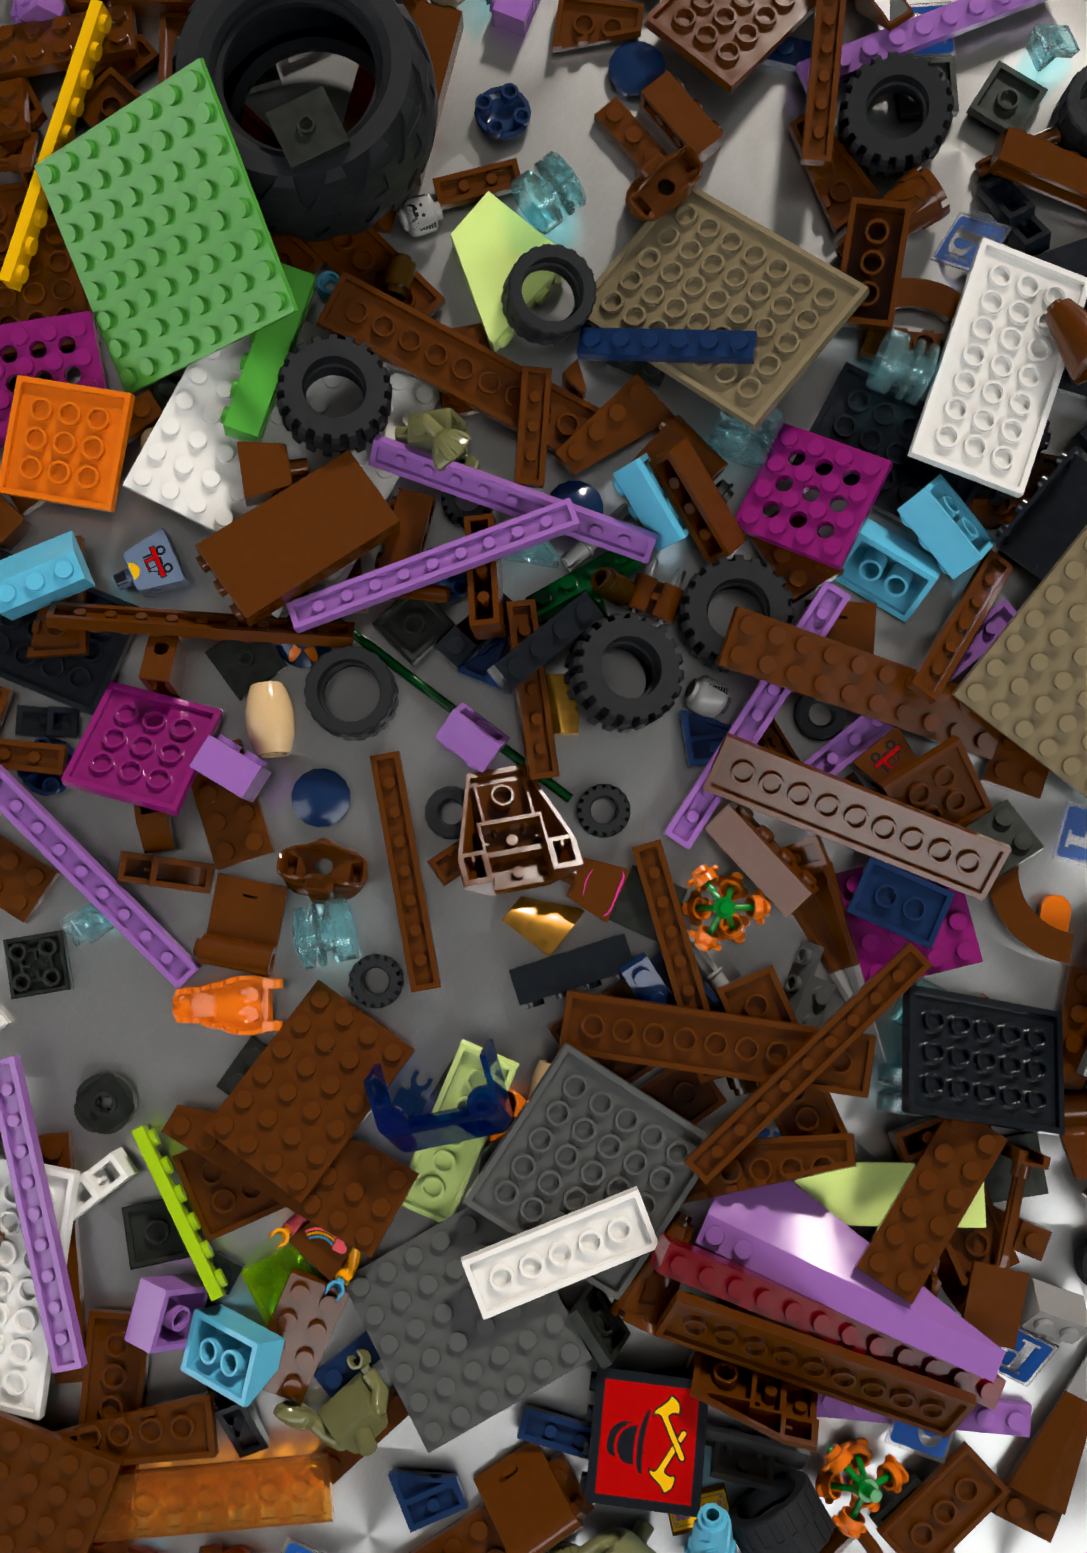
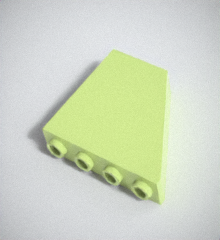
[451,191,564,352]

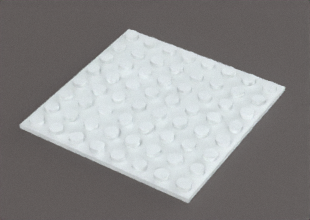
[123,321,440,588]

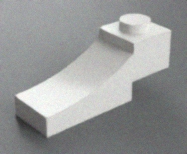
[73,1147,139,1221]

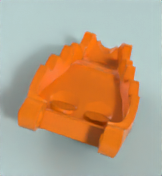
[172,975,284,1035]

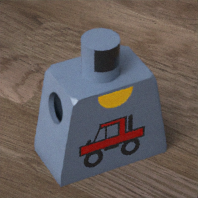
[113,528,191,597]

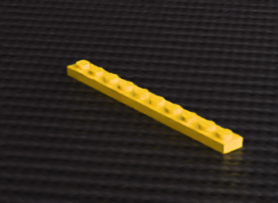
[0,0,112,292]

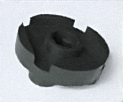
[74,1072,138,1134]

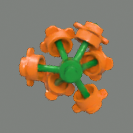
[681,864,771,952]
[815,1437,909,1539]

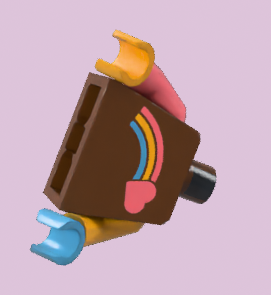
[268,1213,361,1302]

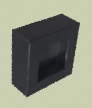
[212,1250,245,1295]

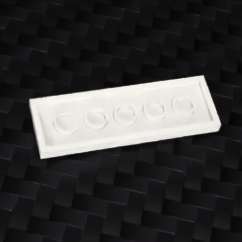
[461,1186,658,1320]

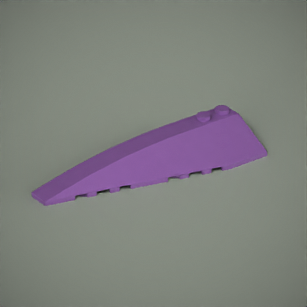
[695,1181,1006,1383]

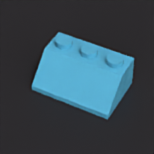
[612,453,689,551]
[897,473,996,580]
[834,518,941,623]
[0,530,95,621]
[180,1304,285,1407]

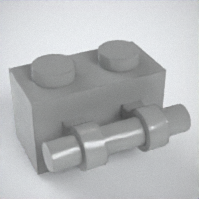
[1018,1278,1087,1344]

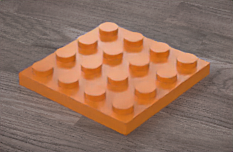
[0,375,135,513]

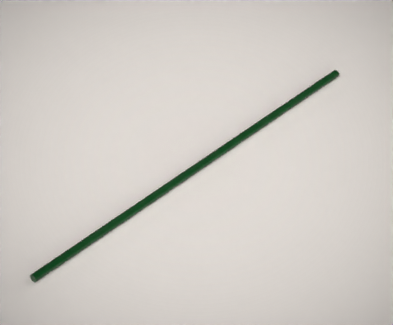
[205,527,573,803]

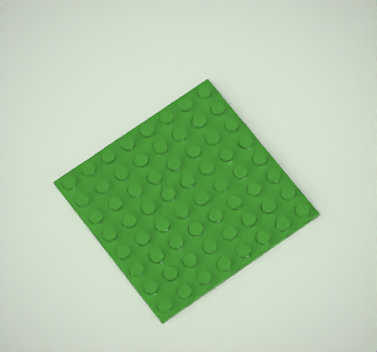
[34,58,299,394]

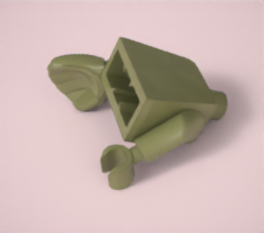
[395,408,481,471]
[273,1349,389,1456]
[545,1518,656,1553]

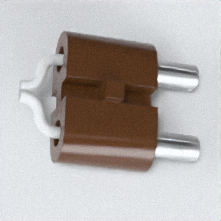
[624,558,686,627]

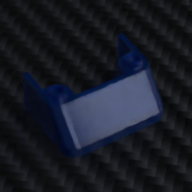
[364,1038,513,1153]

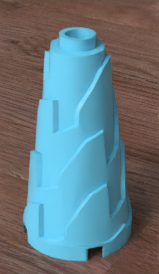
[684,1503,738,1553]

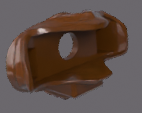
[625,144,703,221]
[276,838,368,905]

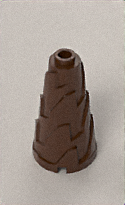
[835,164,950,261]
[609,1211,695,1335]

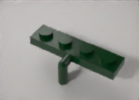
[525,551,643,624]

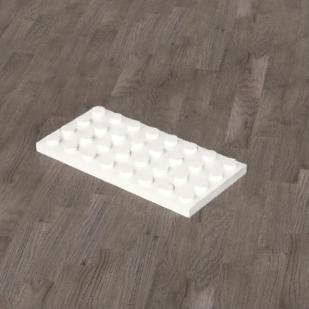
[907,237,1087,498]
[0,1154,80,1420]

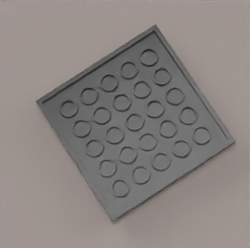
[462,1042,709,1300]
[344,1207,593,1453]

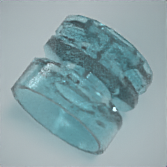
[510,151,587,235]
[866,328,940,405]
[708,407,785,468]
[292,897,359,970]

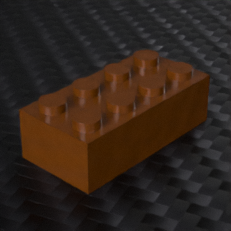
[840,197,913,332]

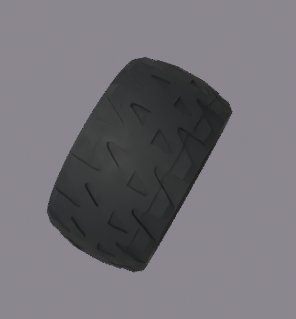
[172,0,438,242]

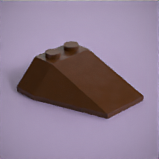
[457,764,584,896]
[690,1351,819,1452]

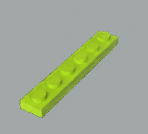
[131,1125,228,1301]

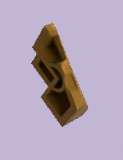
[545,674,579,736]
[502,896,584,957]

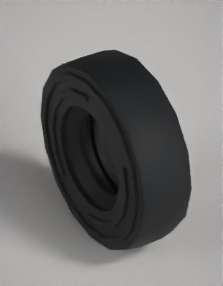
[793,695,848,741]
[425,786,465,839]

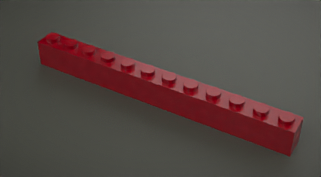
[649,1232,1006,1410]

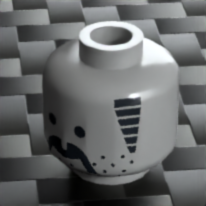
[398,194,443,237]
[685,675,731,718]

